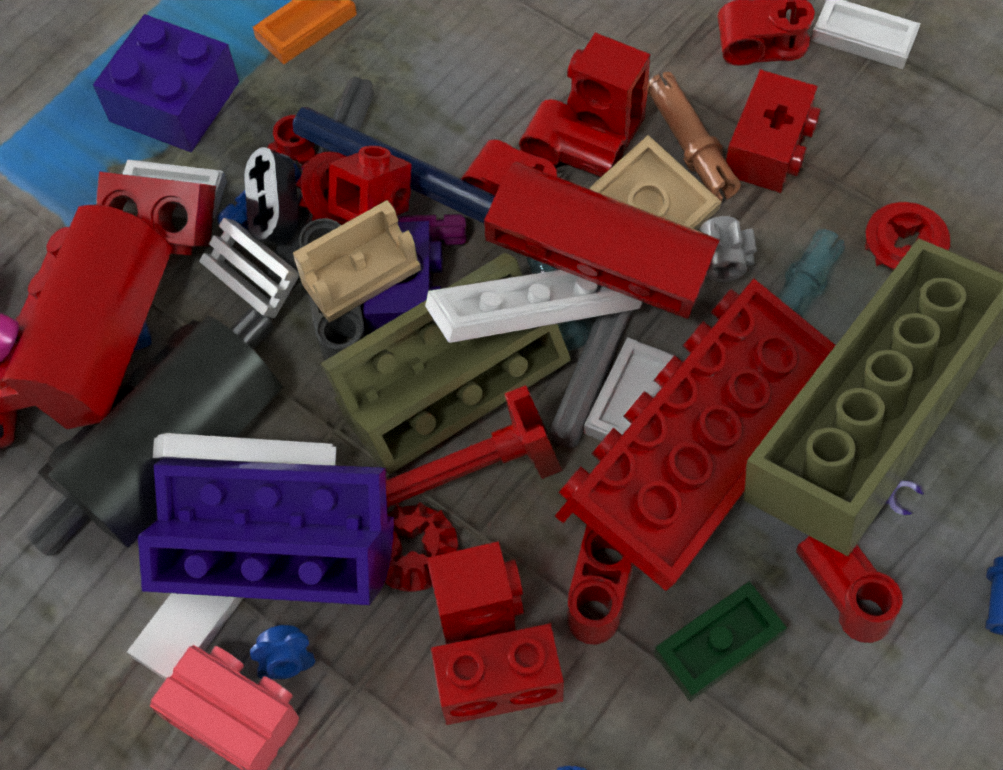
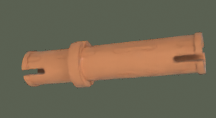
[647,72,741,202]

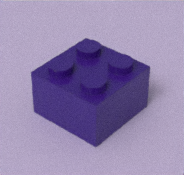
[93,14,240,153]

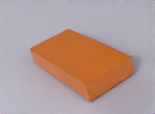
[253,0,357,65]

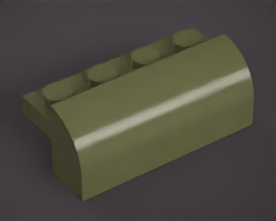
[320,252,571,475]

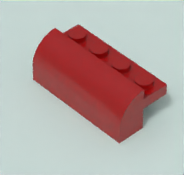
[484,162,720,319]
[0,205,173,430]

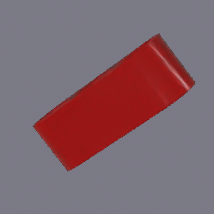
[567,525,634,645]

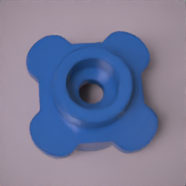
[250,625,315,679]

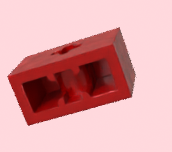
[726,69,821,193]

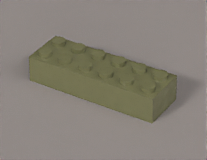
[744,238,1003,556]

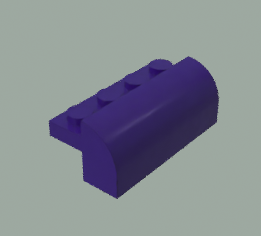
[138,459,394,605]

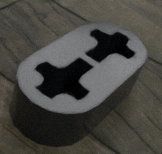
[244,147,299,246]

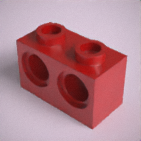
[567,32,651,150]
[96,171,216,255]
[427,541,524,644]
[431,623,564,725]

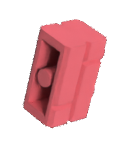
[150,645,299,770]

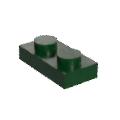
[654,581,787,702]

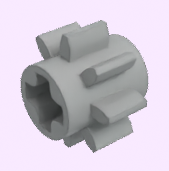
[700,216,757,282]

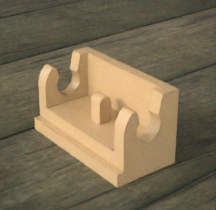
[293,200,421,323]

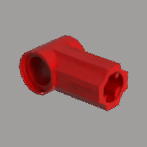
[519,99,627,177]
[796,536,903,643]

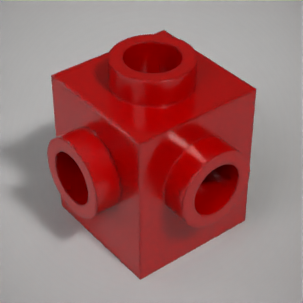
[328,146,411,221]

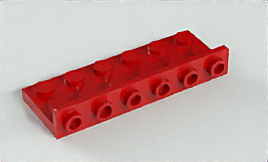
[555,278,836,591]

